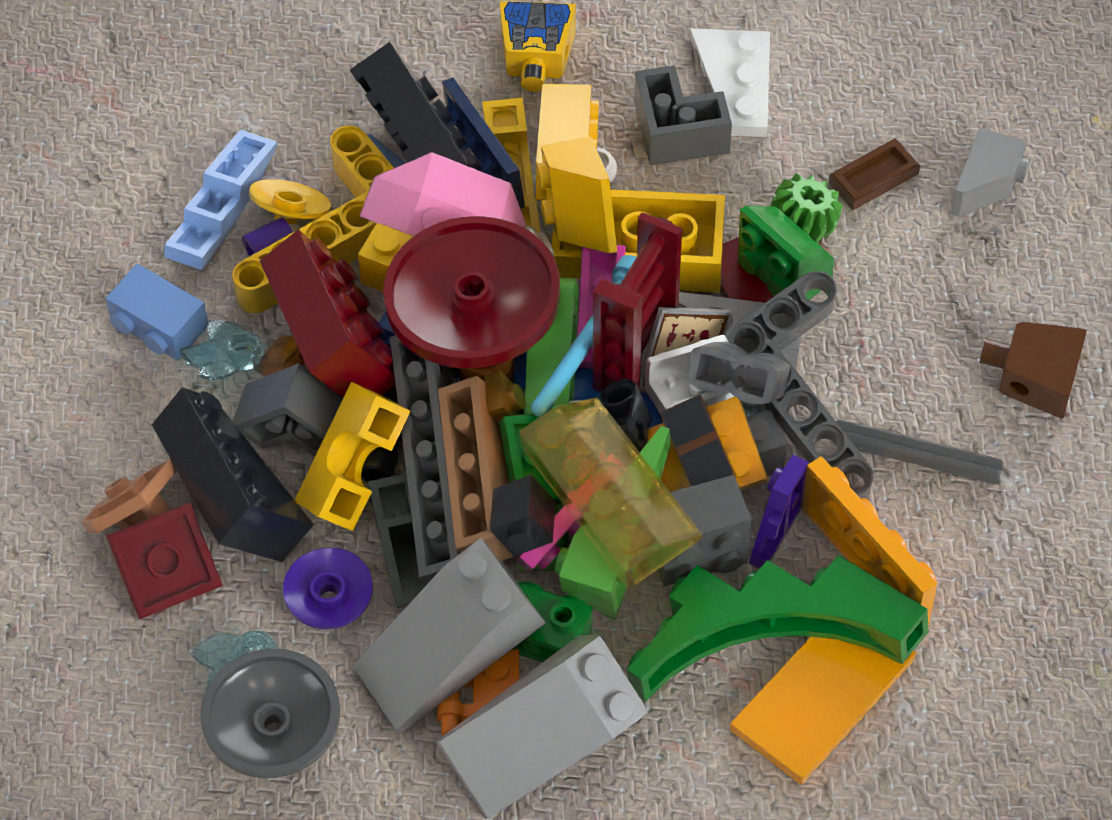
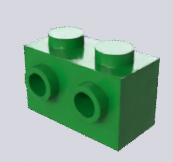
[511,581,593,662]

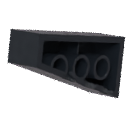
[350,42,483,171]
[151,387,314,562]

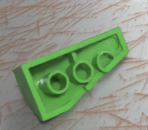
[555,426,671,620]

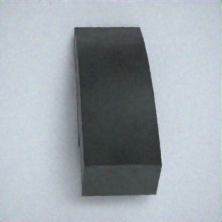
[368,473,428,608]

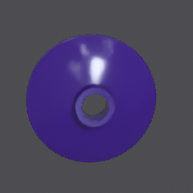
[283,547,373,629]

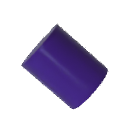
[242,217,293,257]

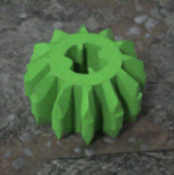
[770,173,843,243]

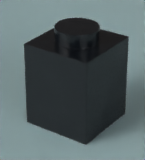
[490,474,556,556]

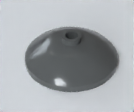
[200,649,340,778]

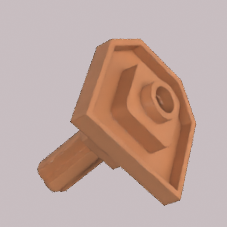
[81,459,177,533]

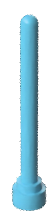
[531,255,636,417]

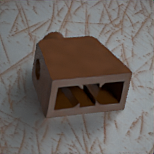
[979,322,1087,419]

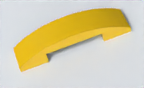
[482,98,541,232]

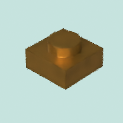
[484,370,526,424]

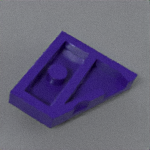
[749,454,809,569]

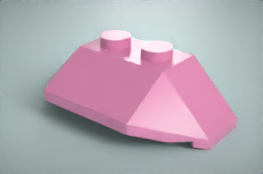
[360,152,527,236]

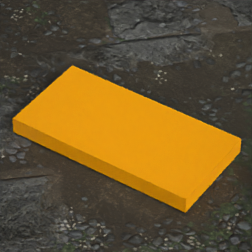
[730,636,916,785]

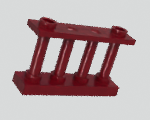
[593,212,682,393]

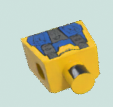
[500,1,576,92]

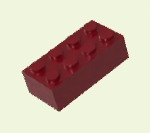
[260,229,396,398]

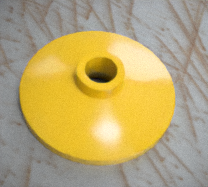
[249,179,331,224]

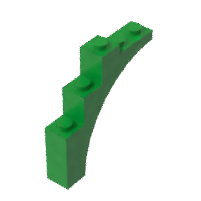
[626,555,929,702]

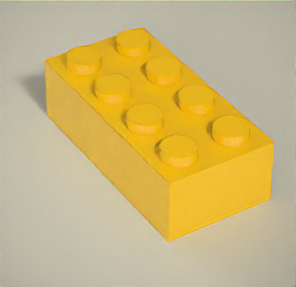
[552,190,725,293]

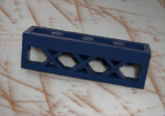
[442,77,525,209]

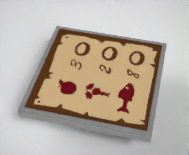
[640,307,732,389]

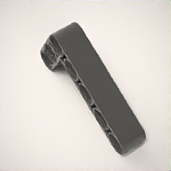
[727,271,873,499]

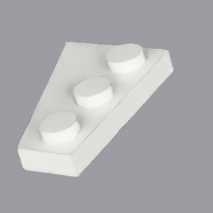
[690,28,770,137]

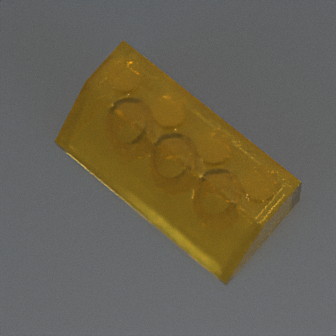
[519,398,703,590]

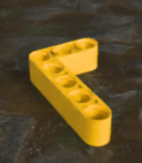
[232,125,394,313]

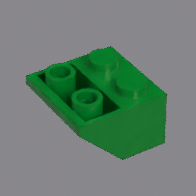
[738,205,834,300]

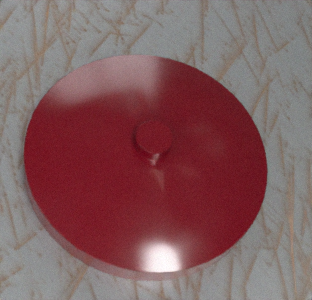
[383,216,561,368]

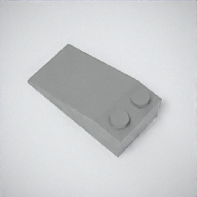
[353,538,546,734]
[436,635,649,819]

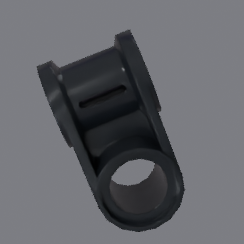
[592,379,652,461]

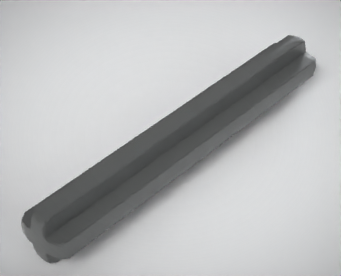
[832,419,1003,484]

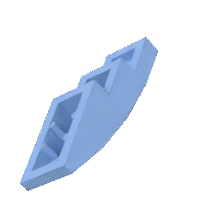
[164,130,277,270]

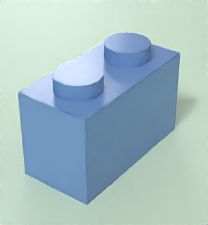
[105,263,209,361]

